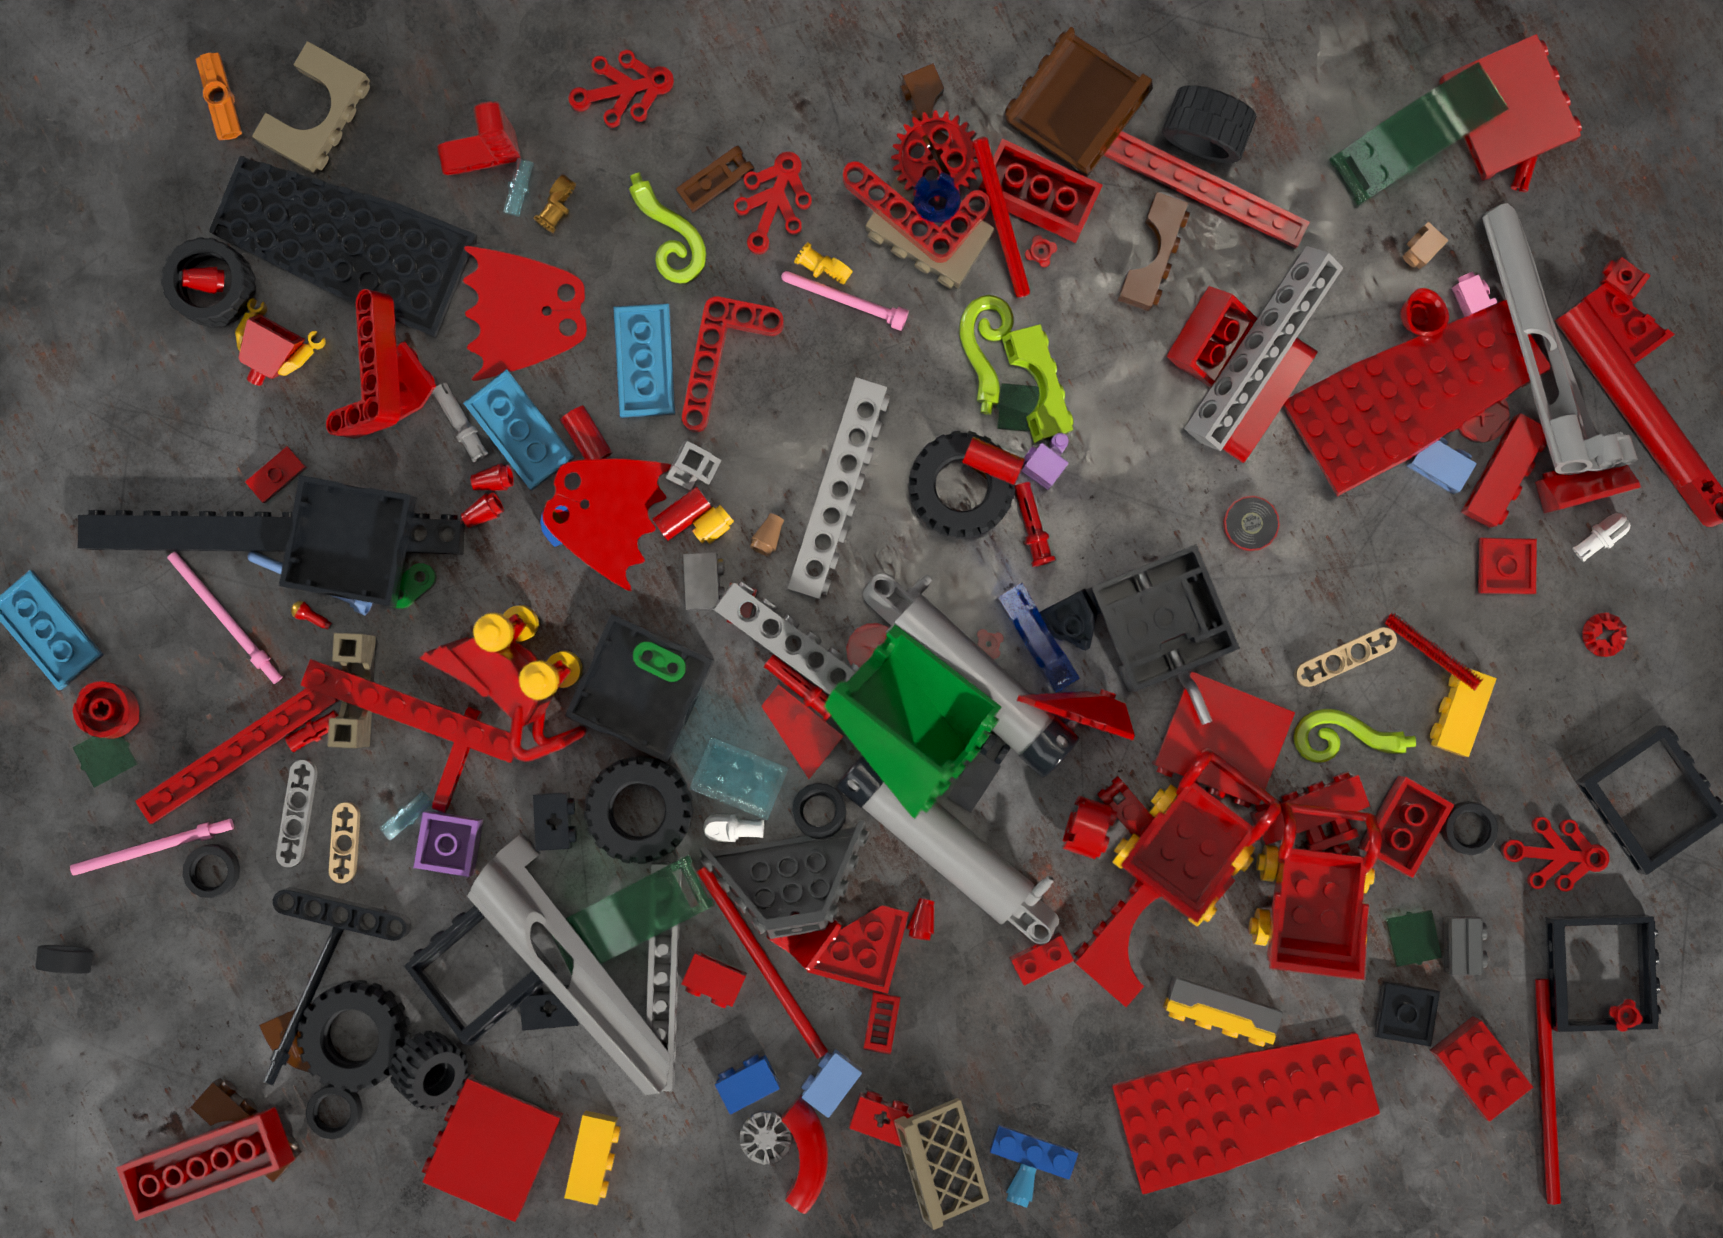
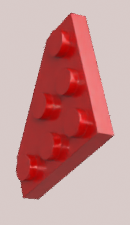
[807,905,909,994]

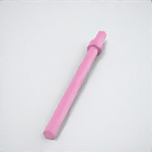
[167,551,282,684]
[70,818,234,876]

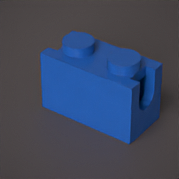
[715,1054,781,1115]

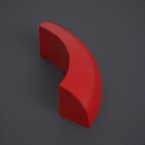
[781,1094,828,1214]

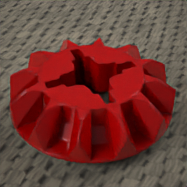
[1582,613,1628,657]

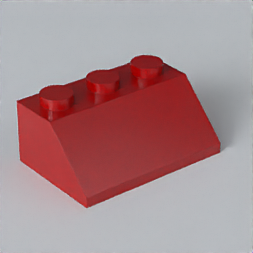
[1166,286,1258,388]
[1535,465,1641,514]

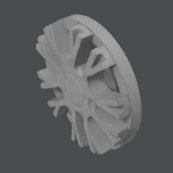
[740,1111,792,1165]

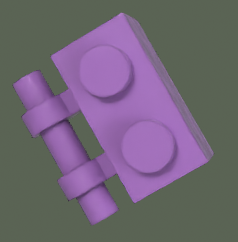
[1021,433,1069,490]

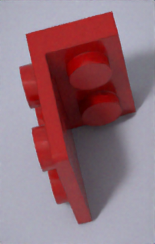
[397,341,436,421]
[766,913,842,971]

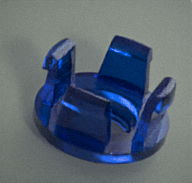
[914,172,961,222]

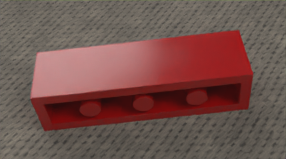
[1461,413,1547,528]
[1250,771,1371,845]

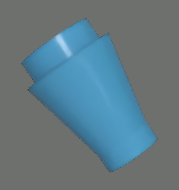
[1006,1164,1037,1208]

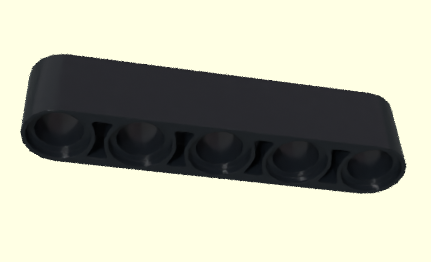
[272,887,411,941]

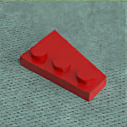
[1581,282,1675,364]
[761,684,843,779]

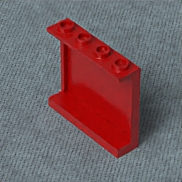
[1439,34,1582,181]
[1152,671,1295,808]
[422,1074,563,1222]

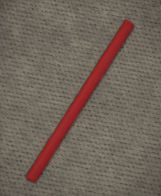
[697,867,828,1059]
[1535,979,1561,1205]

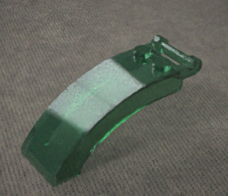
[1329,62,1509,206]
[551,855,715,975]

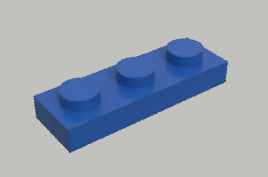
[990,1124,1078,1180]

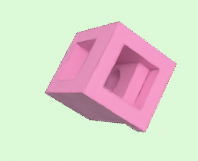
[1452,272,1497,317]

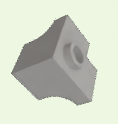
[665,441,722,491]

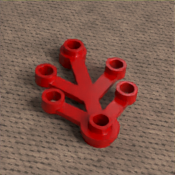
[568,50,674,128]
[734,151,812,255]
[1501,817,1609,892]

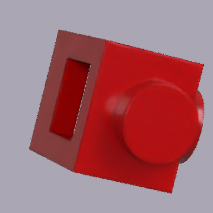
[1599,257,1651,300]

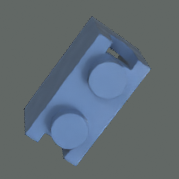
[1406,437,1477,494]
[801,1049,862,1118]

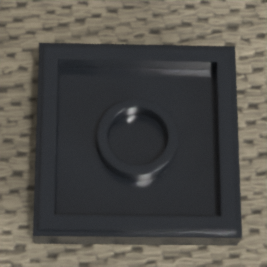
[1374,981,1440,1047]

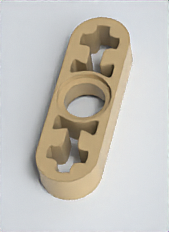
[329,802,360,883]

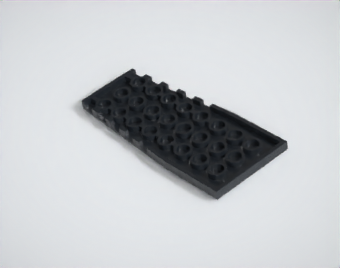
[209,156,477,338]

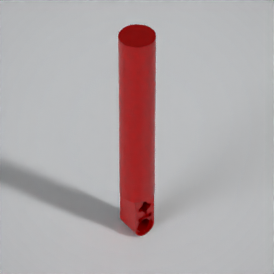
[1554,299,1723,527]

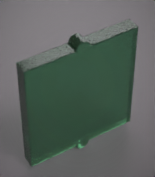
[997,383,1039,432]
[73,736,138,788]
[1386,910,1442,967]

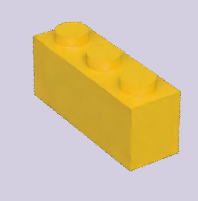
[1430,667,1497,757]
[564,1111,621,1205]

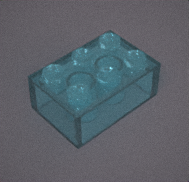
[690,736,789,820]

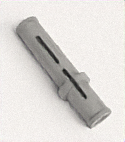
[432,382,489,462]

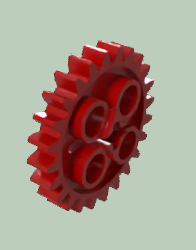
[891,110,980,203]

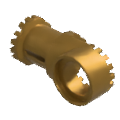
[533,174,576,233]

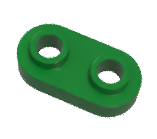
[394,563,437,609]
[633,642,687,682]

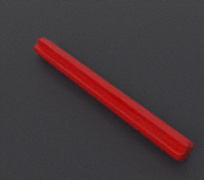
[973,137,1030,297]

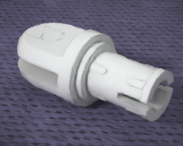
[1572,513,1631,562]
[703,814,764,842]

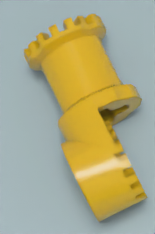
[794,242,853,284]

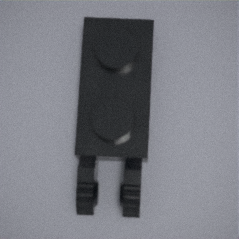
[948,734,1011,812]

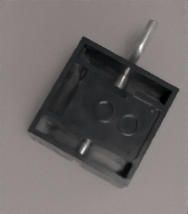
[1086,544,1240,725]

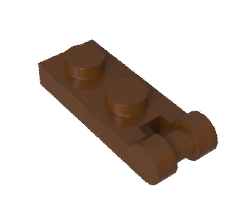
[676,146,755,213]

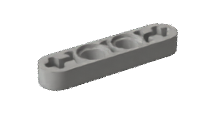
[276,760,317,867]

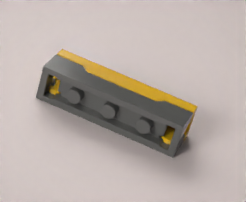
[1163,975,1283,1047]

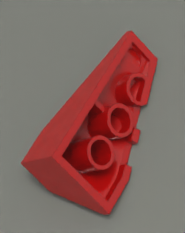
[1017,689,1135,740]

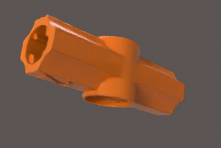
[195,53,242,140]

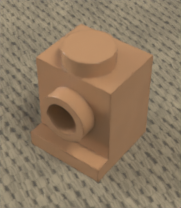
[1403,222,1449,269]

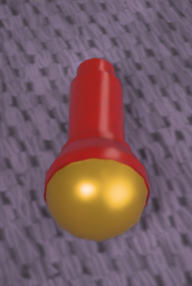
[291,601,332,630]

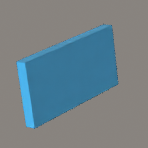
[614,304,676,418]
[463,369,575,491]
[0,570,104,690]

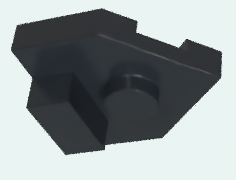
[1039,588,1098,651]

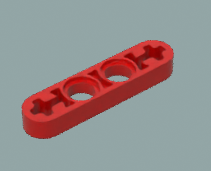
[432,707,482,813]

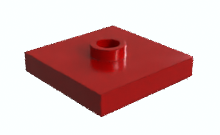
[1478,538,1537,594]

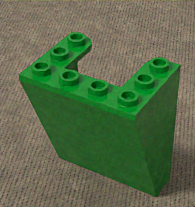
[824,625,1002,819]

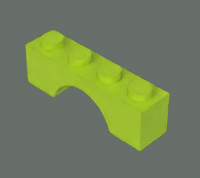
[1002,324,1073,443]

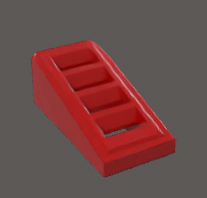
[863,992,901,1054]

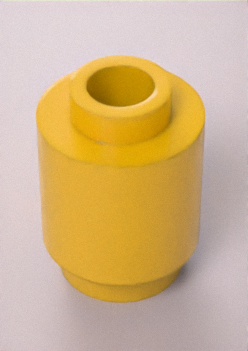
[692,505,734,544]

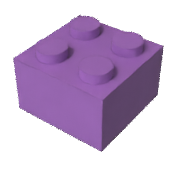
[414,811,483,877]

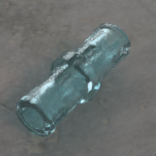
[503,158,534,217]
[379,791,433,841]

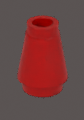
[182,267,224,294]
[470,463,514,491]
[461,492,504,528]
[907,898,935,941]

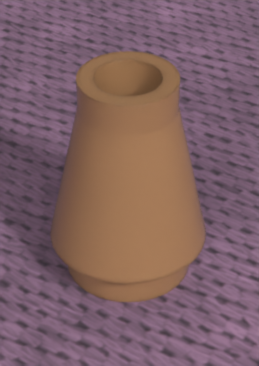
[750,513,784,557]

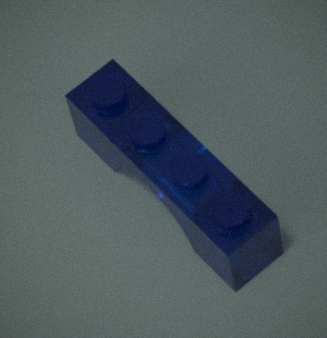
[997,583,1080,693]

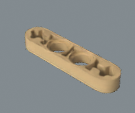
[1294,628,1397,687]

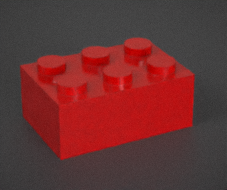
[1357,776,1454,878]
[1430,1016,1533,1122]

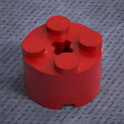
[73,681,139,739]
[1062,796,1117,859]

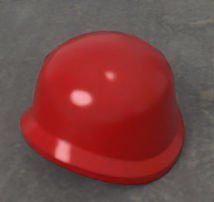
[1400,288,1449,336]

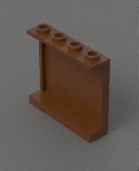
[1005,27,1153,177]

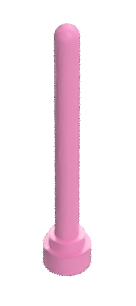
[781,271,909,331]

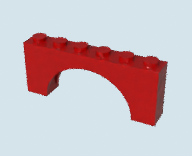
[1073,877,1236,1007]

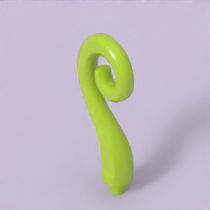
[629,172,706,283]
[959,295,1014,415]
[1293,709,1416,763]

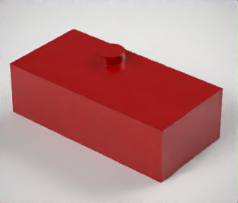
[978,138,1103,243]

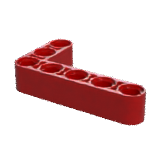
[437,102,521,175]
[843,161,990,263]
[326,289,401,439]
[682,296,784,432]

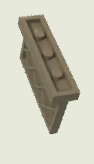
[894,1098,990,1230]

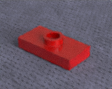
[245,446,307,503]

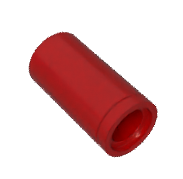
[560,405,613,460]
[962,437,1025,485]
[652,487,712,541]

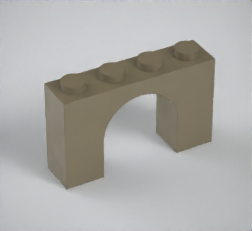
[252,41,370,175]
[865,172,995,289]
[328,633,376,748]

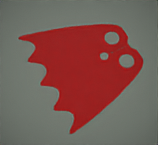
[463,246,587,381]
[542,459,672,591]

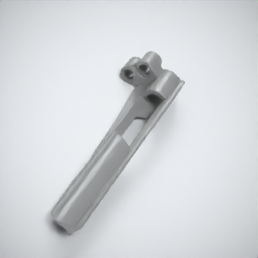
[1482,203,1638,475]
[467,834,671,1095]

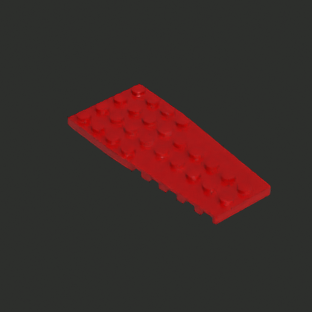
[1283,300,1551,496]
[1112,1032,1380,1194]

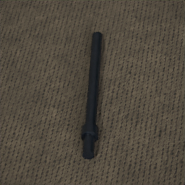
[263,927,344,1086]

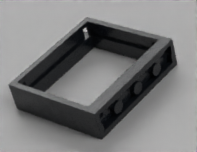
[1575,725,1723,875]
[404,904,557,1046]
[1545,914,1661,1032]

